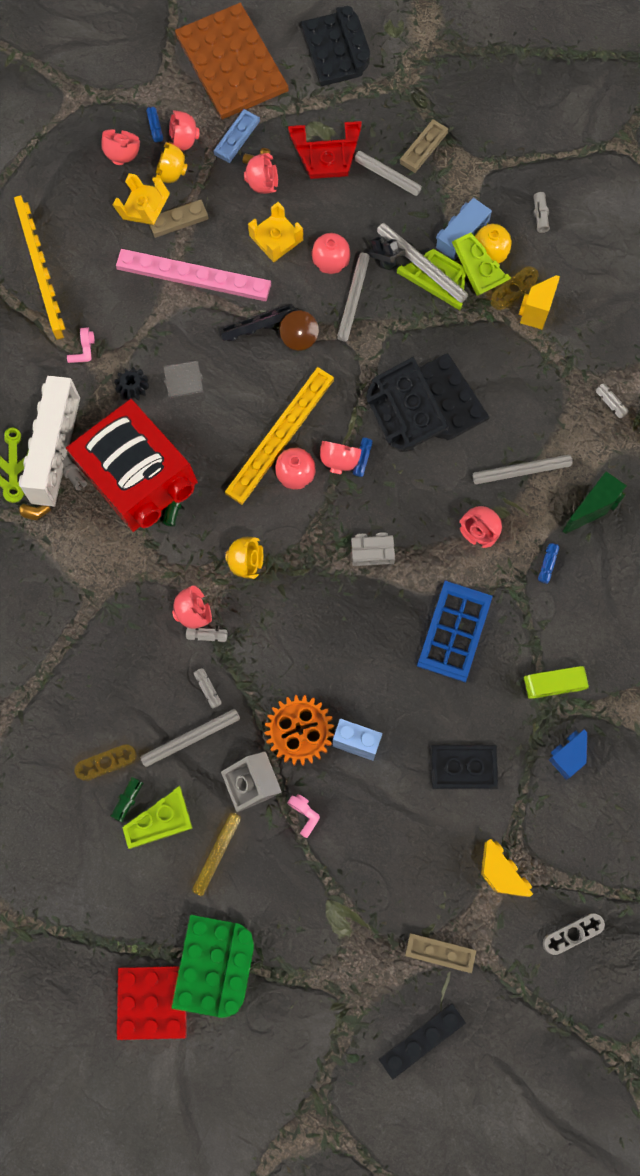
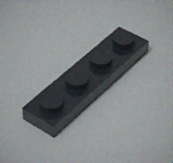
[218,303,296,341]
[379,1003,466,1080]

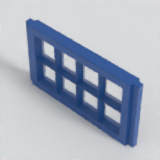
[417,581,493,683]

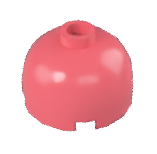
[169,110,199,151]
[101,129,140,165]
[244,153,278,194]
[312,233,350,274]
[320,441,362,474]
[275,447,316,490]
[459,506,502,548]
[172,585,212,629]

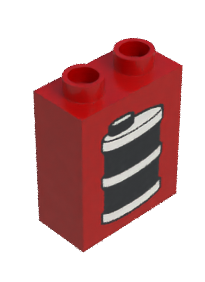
[66,399,198,532]

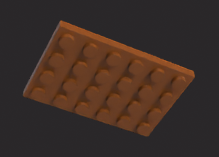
[175,2,289,120]

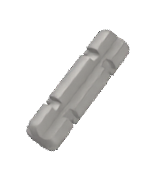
[596,383,629,419]
[186,628,228,642]
[194,668,222,708]

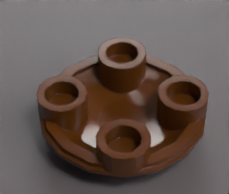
[280,310,319,351]

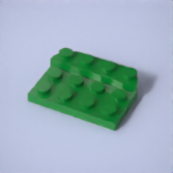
[171,915,254,1018]

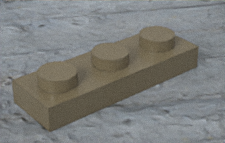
[400,119,448,173]
[149,200,208,238]
[405,933,476,973]

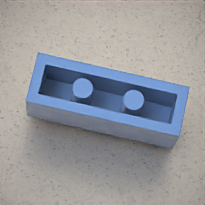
[436,198,492,261]

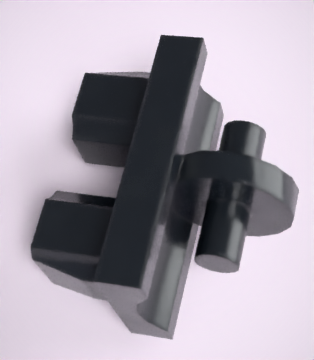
[368,236,406,270]

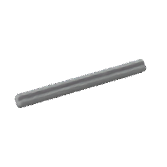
[377,223,468,303]

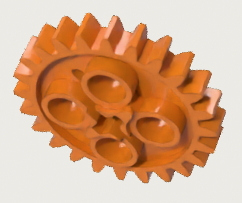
[264,695,334,766]

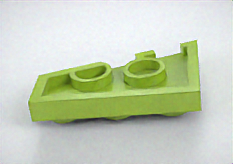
[452,232,511,296]
[122,786,193,849]

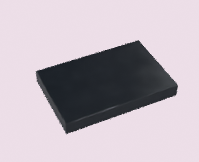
[431,745,498,789]

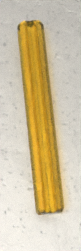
[192,812,241,896]

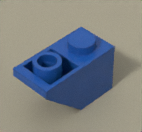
[549,729,587,780]

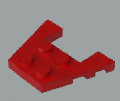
[288,121,362,179]

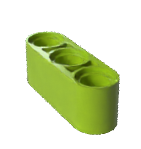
[524,666,589,699]

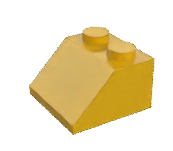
[518,275,560,330]

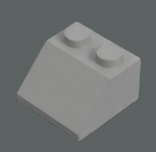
[221,752,282,812]

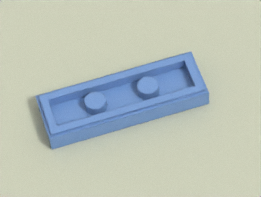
[213,109,260,163]

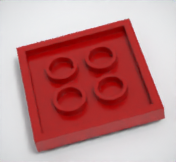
[117,966,187,1040]

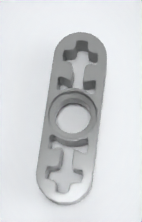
[543,914,605,955]

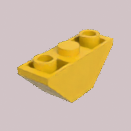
[481,839,533,897]

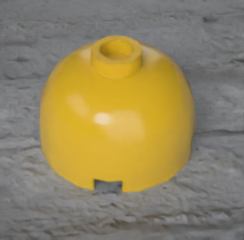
[155,142,187,183]
[475,224,512,264]
[225,537,264,579]

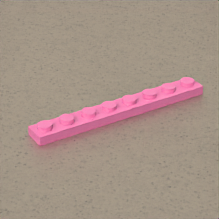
[116,249,271,301]

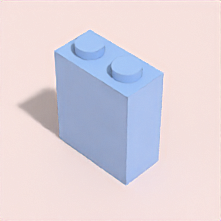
[333,719,382,761]

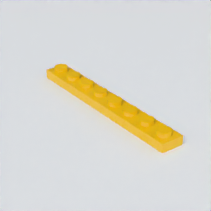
[14,195,65,340]
[225,367,334,505]

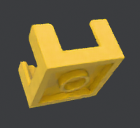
[113,174,170,225]
[248,202,303,262]

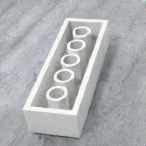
[19,376,80,507]

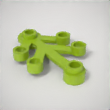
[0,428,29,503]

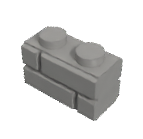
[351,533,395,566]

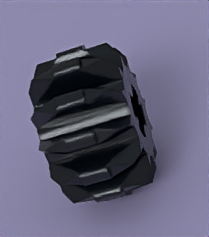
[114,367,149,401]

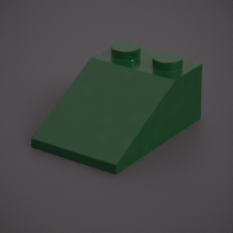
[562,471,627,534]

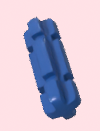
[146,107,163,143]
[353,438,372,477]
[538,543,559,583]

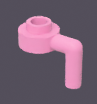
[67,327,94,363]
[287,794,320,838]

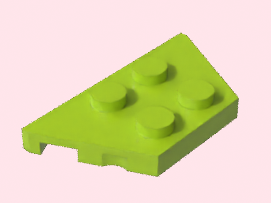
[397,249,466,310]

